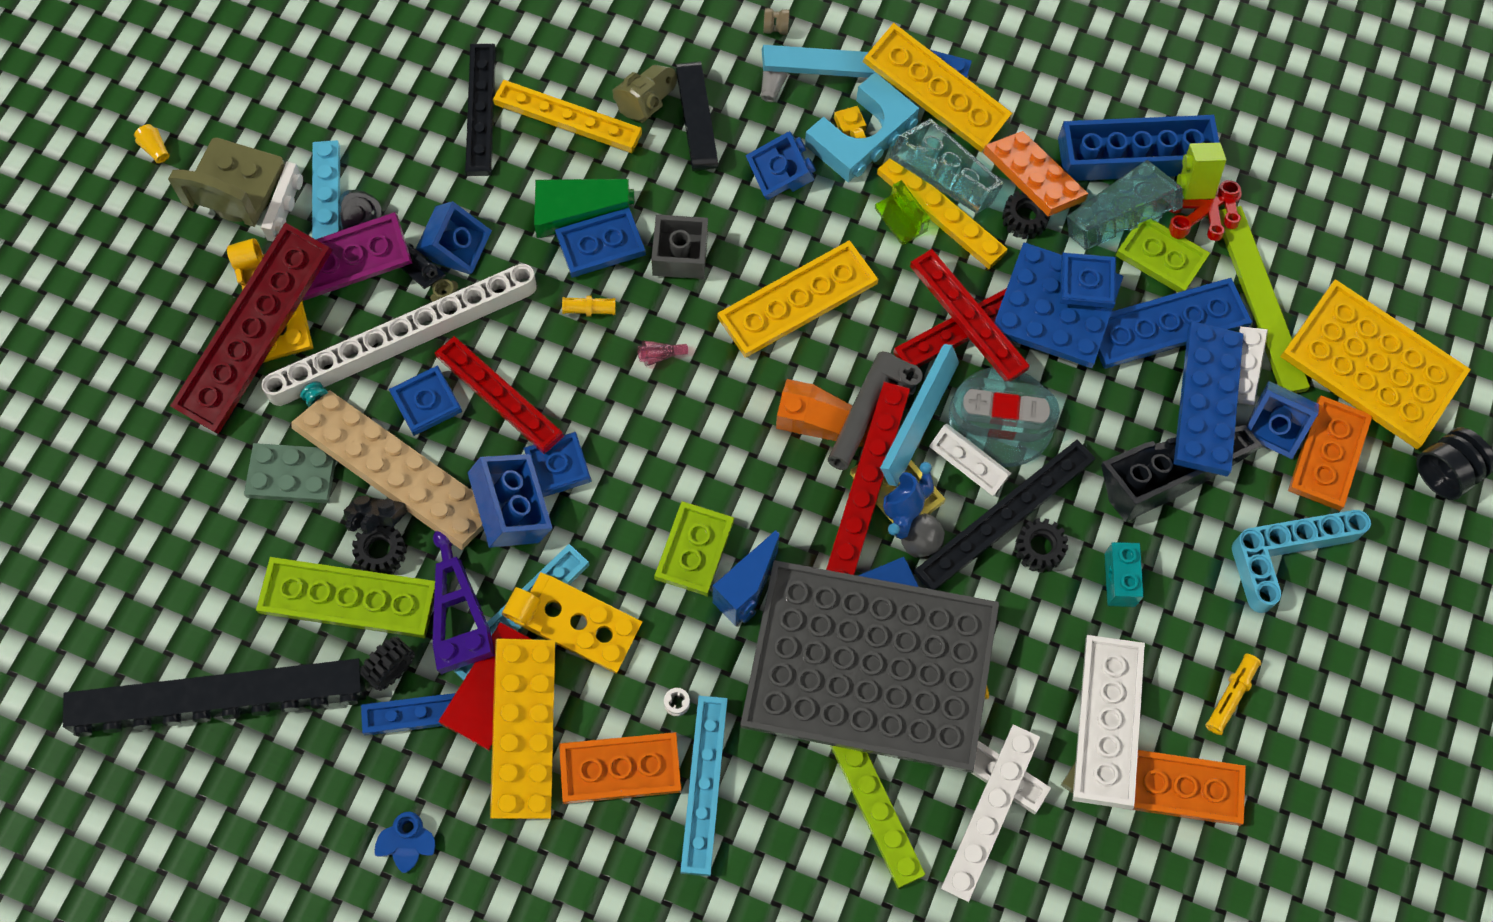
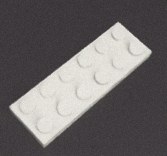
[1072,635,1145,810]

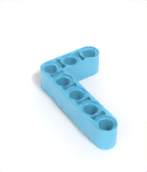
[1232,510,1371,613]

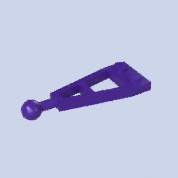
[433,531,495,674]

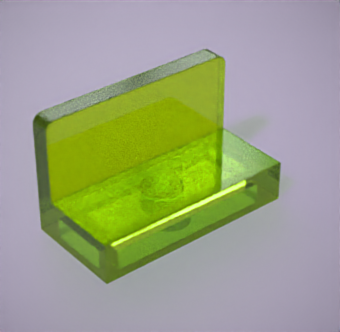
[875,180,930,245]

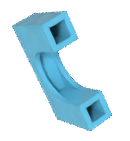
[805,72,919,182]

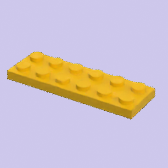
[863,23,1012,153]
[717,240,878,358]
[490,639,555,819]

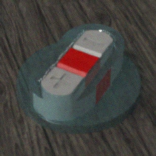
[949,367,1060,467]

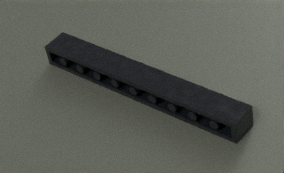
[63,658,366,737]

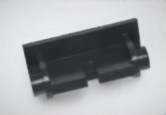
[400,243,446,289]

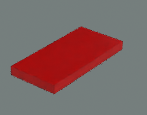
[438,622,532,752]

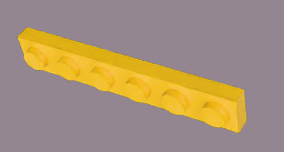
[493,79,642,153]
[877,154,1008,270]

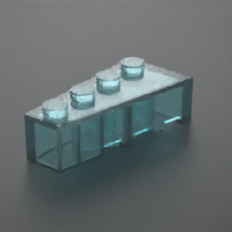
[889,118,1004,214]
[1067,160,1183,250]

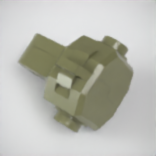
[613,65,677,123]

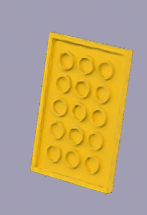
[1280,279,1471,449]

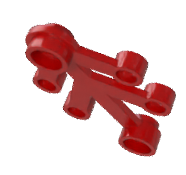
[1167,180,1242,241]

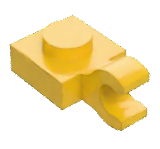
[834,106,866,138]

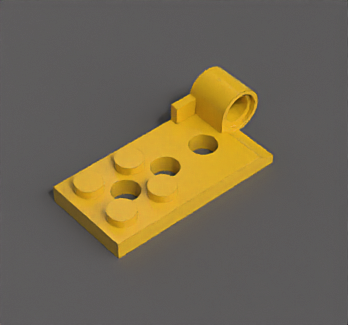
[227,238,314,363]
[501,572,642,674]

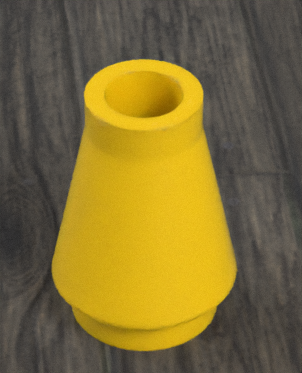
[134,124,170,163]

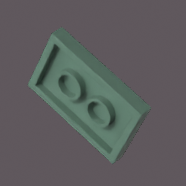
[244,443,336,504]

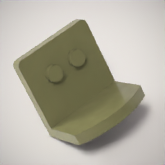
[168,138,285,227]

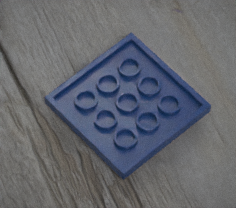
[994,242,1124,368]

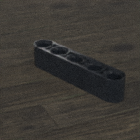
[676,61,718,171]

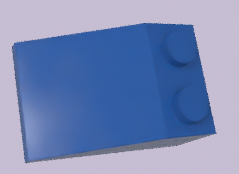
[713,530,780,626]

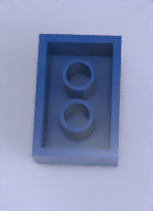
[468,454,552,548]

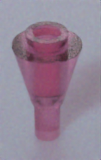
[638,340,688,367]

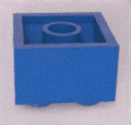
[416,201,492,274]
[1246,381,1319,459]

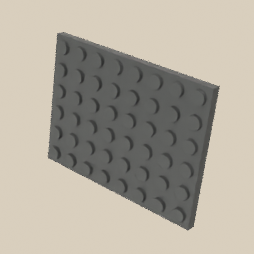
[740,560,999,773]

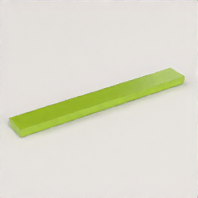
[1219,206,1310,393]

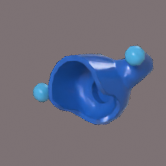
[883,462,934,539]

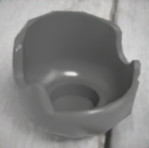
[901,513,945,558]

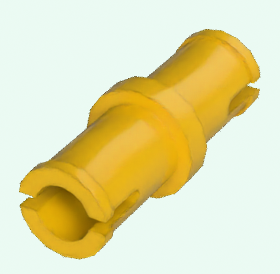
[562,296,615,316]

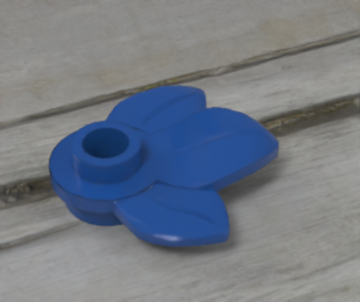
[374,812,435,873]

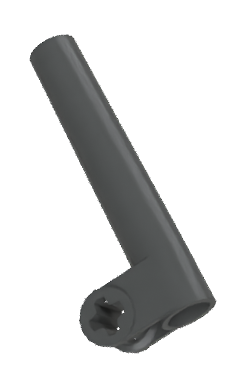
[828,351,923,470]

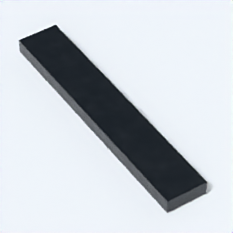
[465,44,496,176]

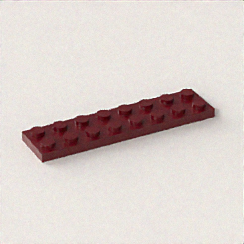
[170,222,333,434]

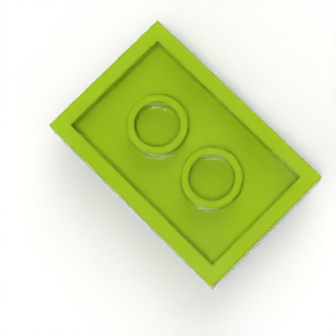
[1115,214,1210,293]
[654,501,734,596]

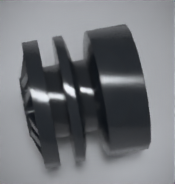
[1416,427,1493,500]

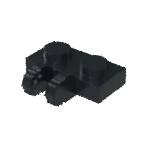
[343,495,408,534]

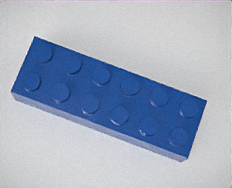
[1058,115,1219,181]

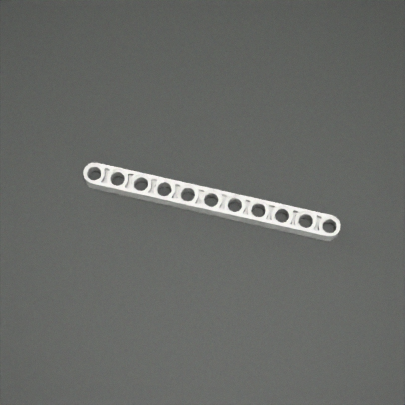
[262,264,537,406]

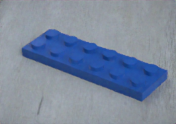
[1098,278,1252,369]
[1174,321,1243,477]

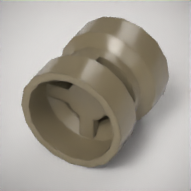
[763,8,789,35]

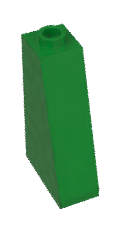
[534,179,635,238]

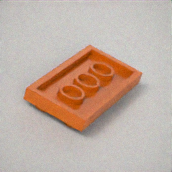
[983,131,1089,217]
[1288,395,1372,511]
[559,732,681,804]
[1133,750,1246,826]

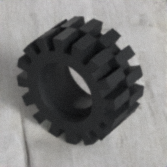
[1002,190,1050,239]
[1015,518,1068,573]
[352,525,407,574]
[360,636,415,691]

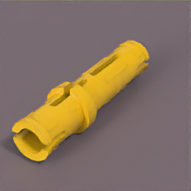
[1205,654,1262,735]

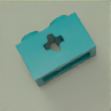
[1105,542,1143,607]

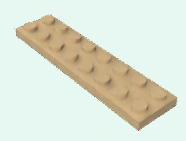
[291,390,484,550]

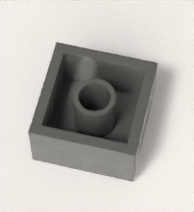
[651,215,708,279]

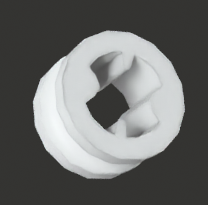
[664,688,690,716]

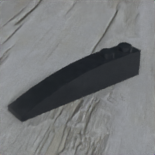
[1101,425,1262,522]

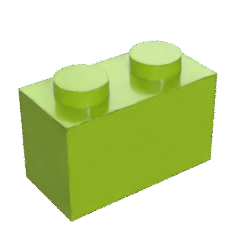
[1177,142,1226,200]

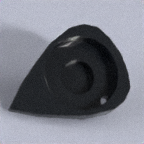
[338,190,382,230]

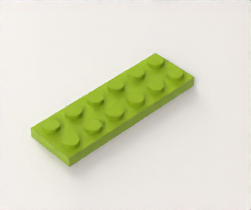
[256,557,435,638]

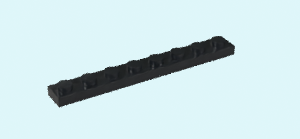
[914,439,1096,590]

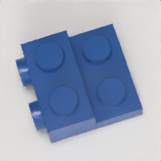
[745,131,816,200]

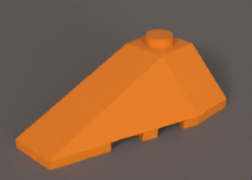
[776,379,872,447]

